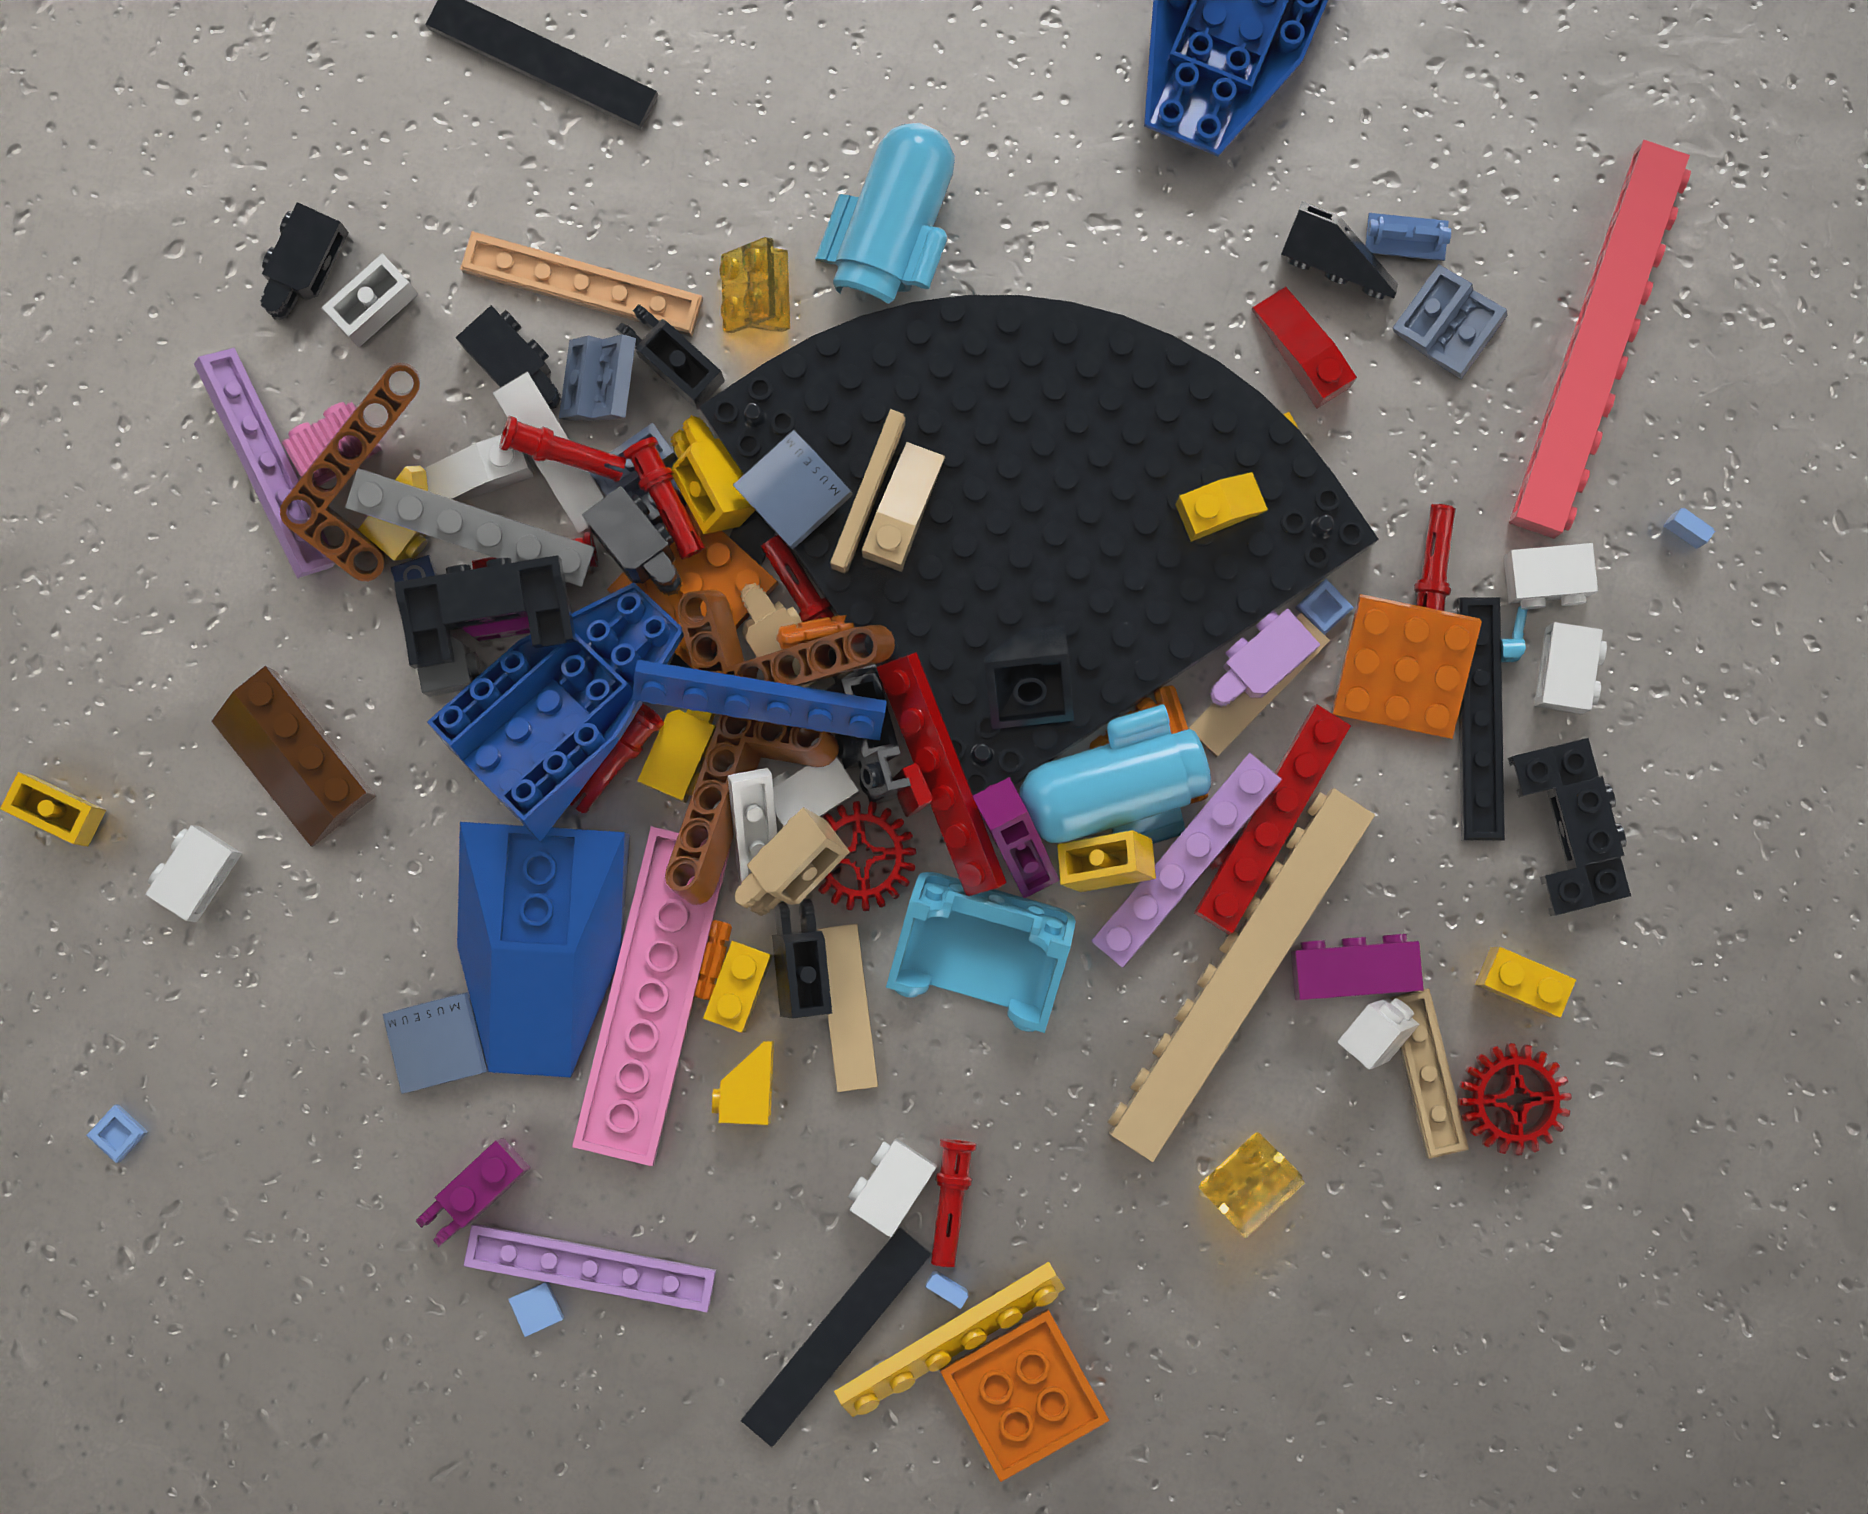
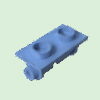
[1365,213,1451,261]

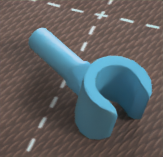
[1501,606,1528,662]

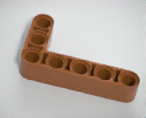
[280,363,420,582]
[678,590,895,686]
[665,715,839,905]

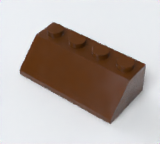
[211,666,376,847]

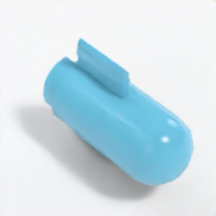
[815,123,955,304]
[1020,704,1211,844]

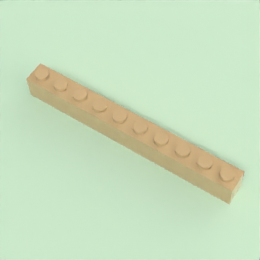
[1107,788,1375,1162]

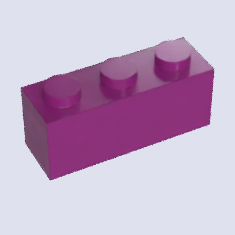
[1291,934,1424,1000]

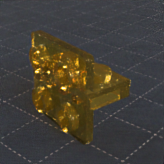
[719,237,790,333]
[1199,1132,1305,1238]

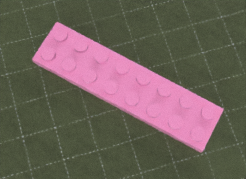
[572,826,731,1166]

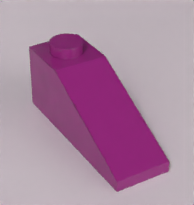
[972,777,1060,898]

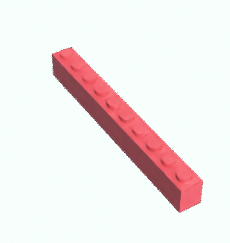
[1509,140,1691,539]

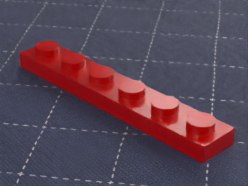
[876,652,1007,896]
[1194,704,1351,935]

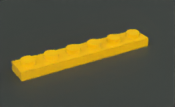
[834,1262,1065,1417]

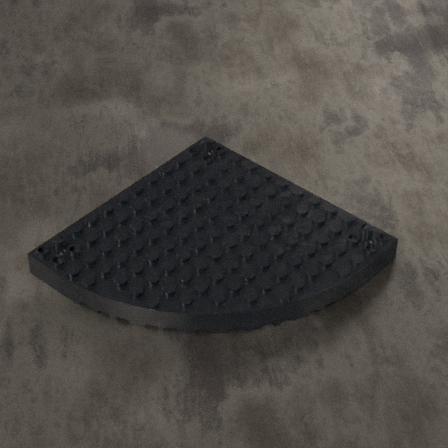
[698,295,1379,810]

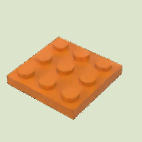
[607,504,779,669]
[1332,594,1482,739]
[940,1309,1110,1482]

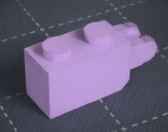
[1209,608,1320,707]

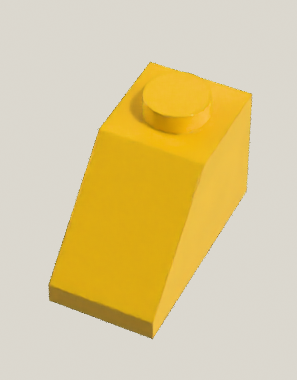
[358,465,428,561]
[1176,472,1268,541]
[712,1041,774,1125]

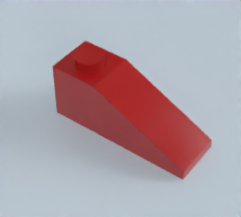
[1252,286,1357,409]

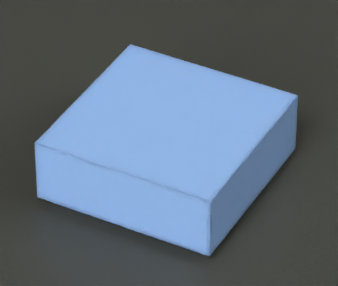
[1664,508,1715,549]
[1295,579,1354,635]
[86,1104,148,1163]
[925,1270,969,1309]
[508,1282,564,1337]

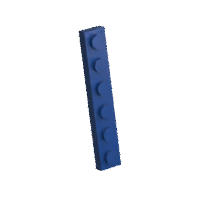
[632,660,887,741]

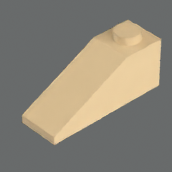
[862,442,945,572]

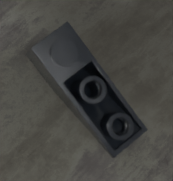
[1281,201,1398,299]

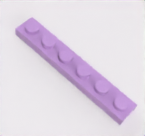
[194,348,335,578]
[1092,753,1283,968]
[464,1224,716,1312]

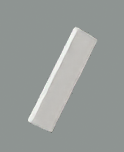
[493,371,604,533]

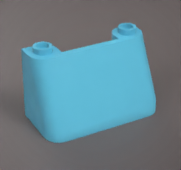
[886,872,1076,1033]

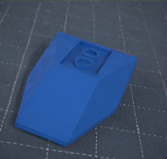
[1144,0,1328,157]
[427,582,684,842]
[457,822,630,1078]

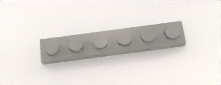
[345,468,595,586]

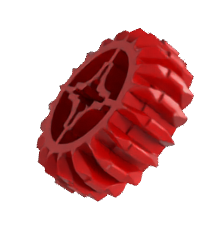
[818,801,917,912]
[1458,1043,1572,1156]

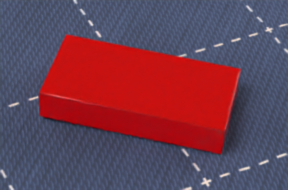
[893,763,933,818]

